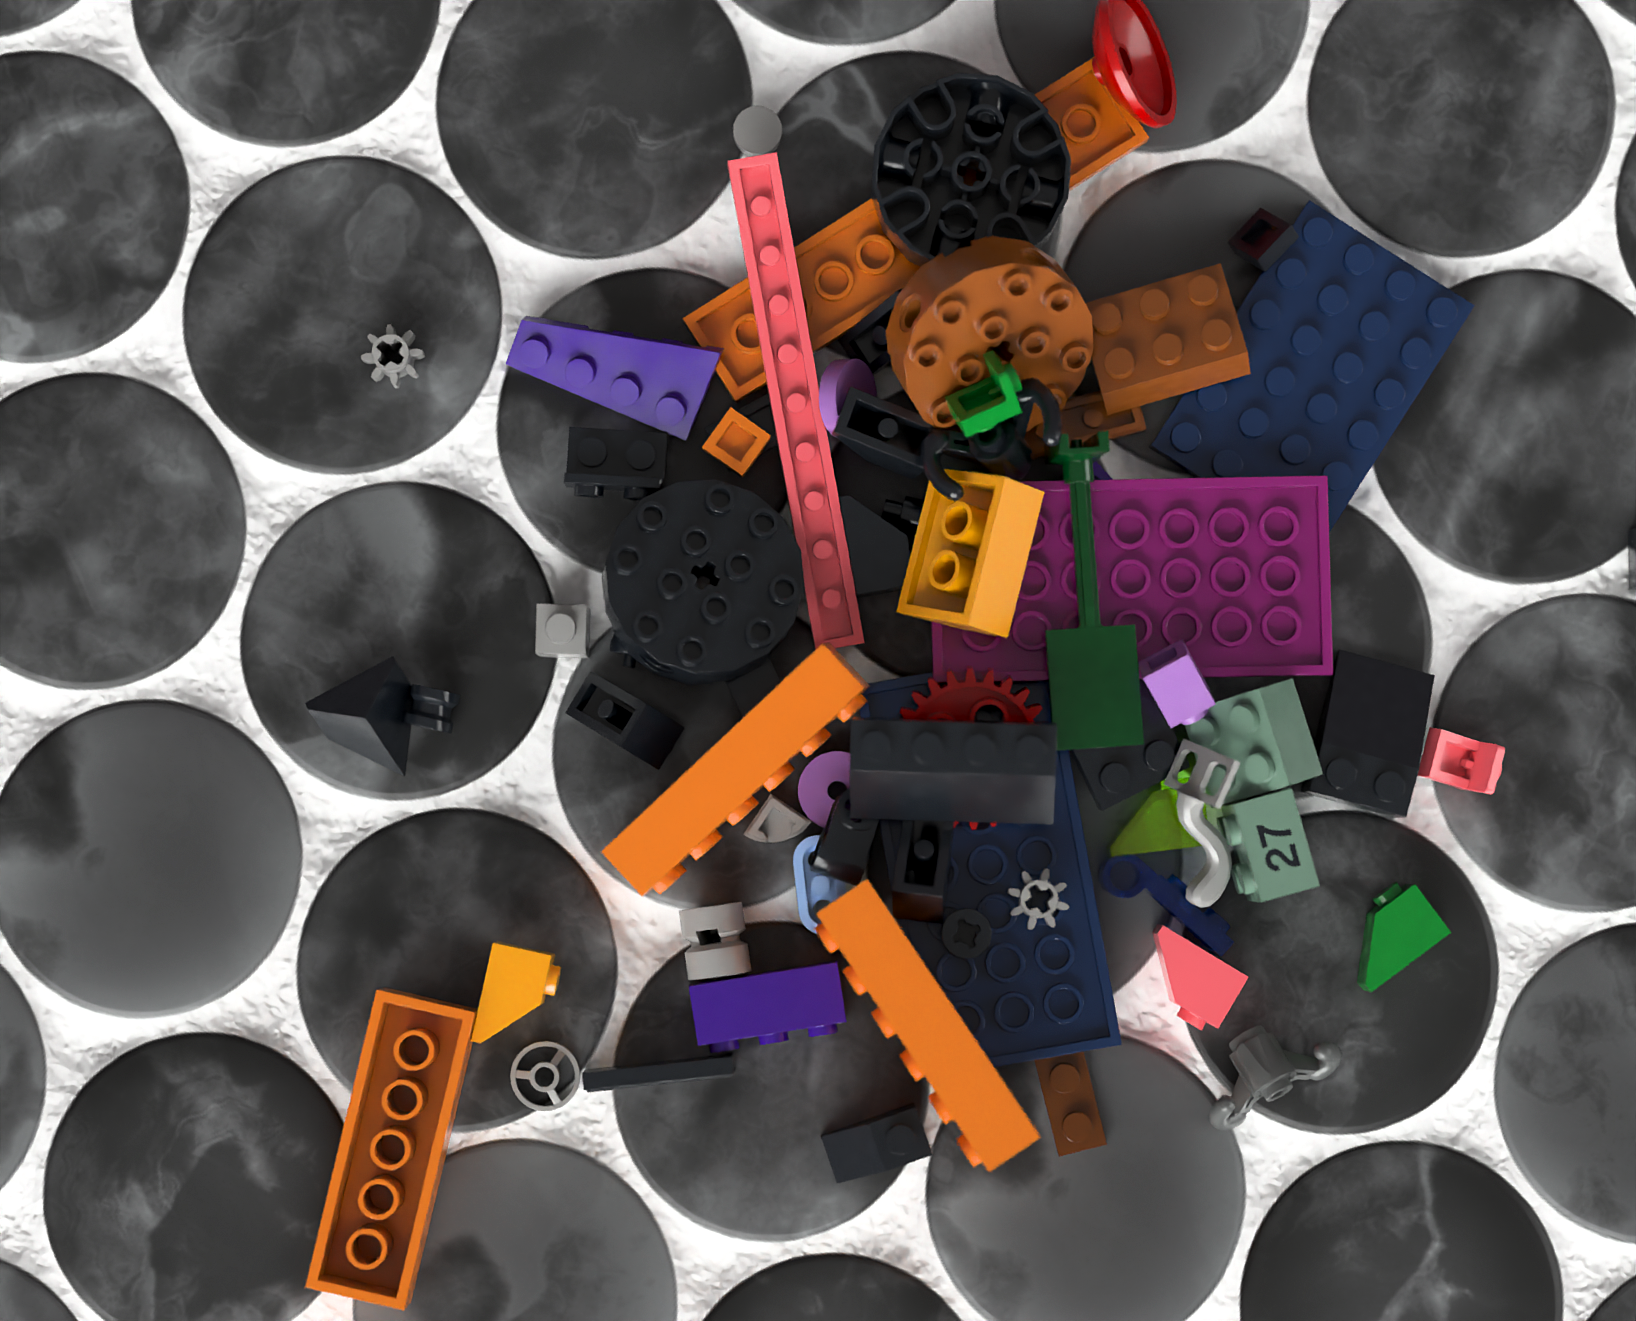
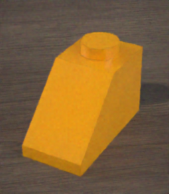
[471,941,561,1043]

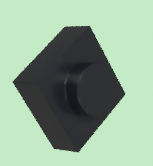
[1227,208,1299,272]

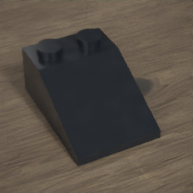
[1301,649,1435,818]

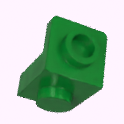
[945,350,1022,438]

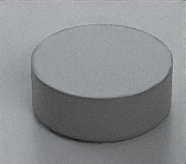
[733,106,782,157]

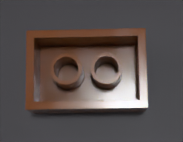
[1085,263,1251,415]

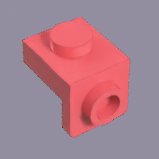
[1418,728,1505,794]

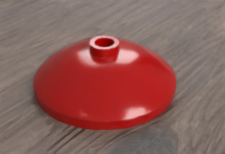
[1092,0,1177,128]

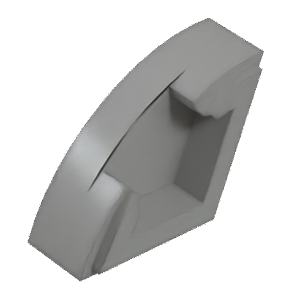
[743,794,812,843]

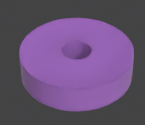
[819,359,877,438]
[798,751,858,828]

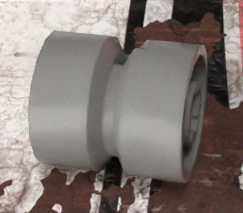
[679,902,752,980]

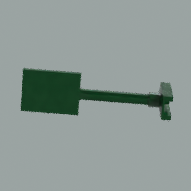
[1044,431,1144,751]

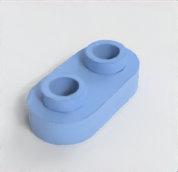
[793,835,846,934]

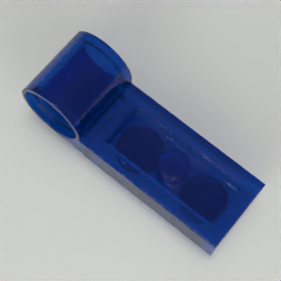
[1098,853,1234,957]

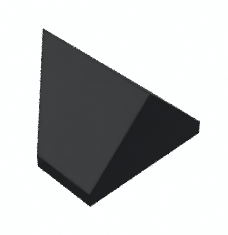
[305,656,414,777]

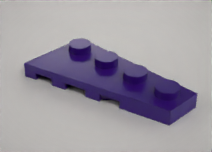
[506,316,724,441]

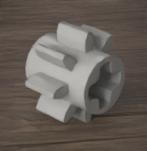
[361,324,425,388]
[1007,868,1069,930]

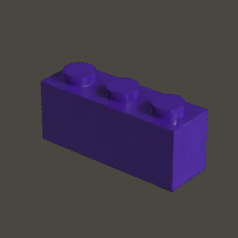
[689,961,847,1053]

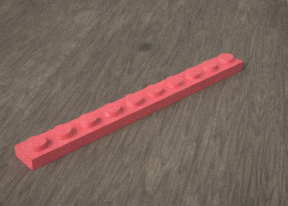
[727,152,865,650]

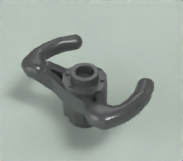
[1209,1025,1342,1131]

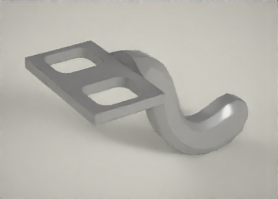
[1164,739,1241,907]

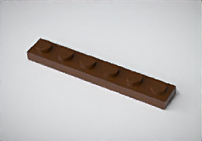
[1034,1052,1107,1157]

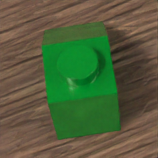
[1357,882,1451,992]

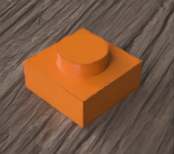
[702,407,771,478]

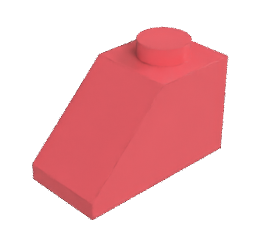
[1152,924,1249,1031]

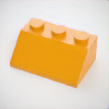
[896,469,1044,638]

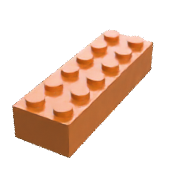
[601,643,870,896]
[814,879,1040,1172]
[305,987,478,1311]

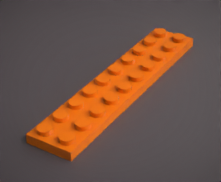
[683,57,1149,403]

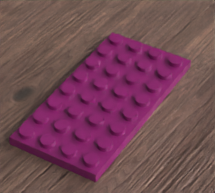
[931,476,1333,683]

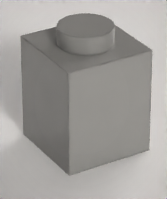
[535,604,591,658]

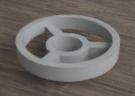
[510,1041,581,1111]

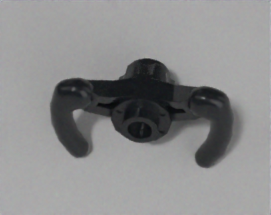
[921,377,1062,501]

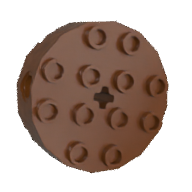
[886,236,1094,432]

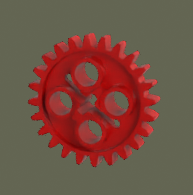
[899,666,1048,830]

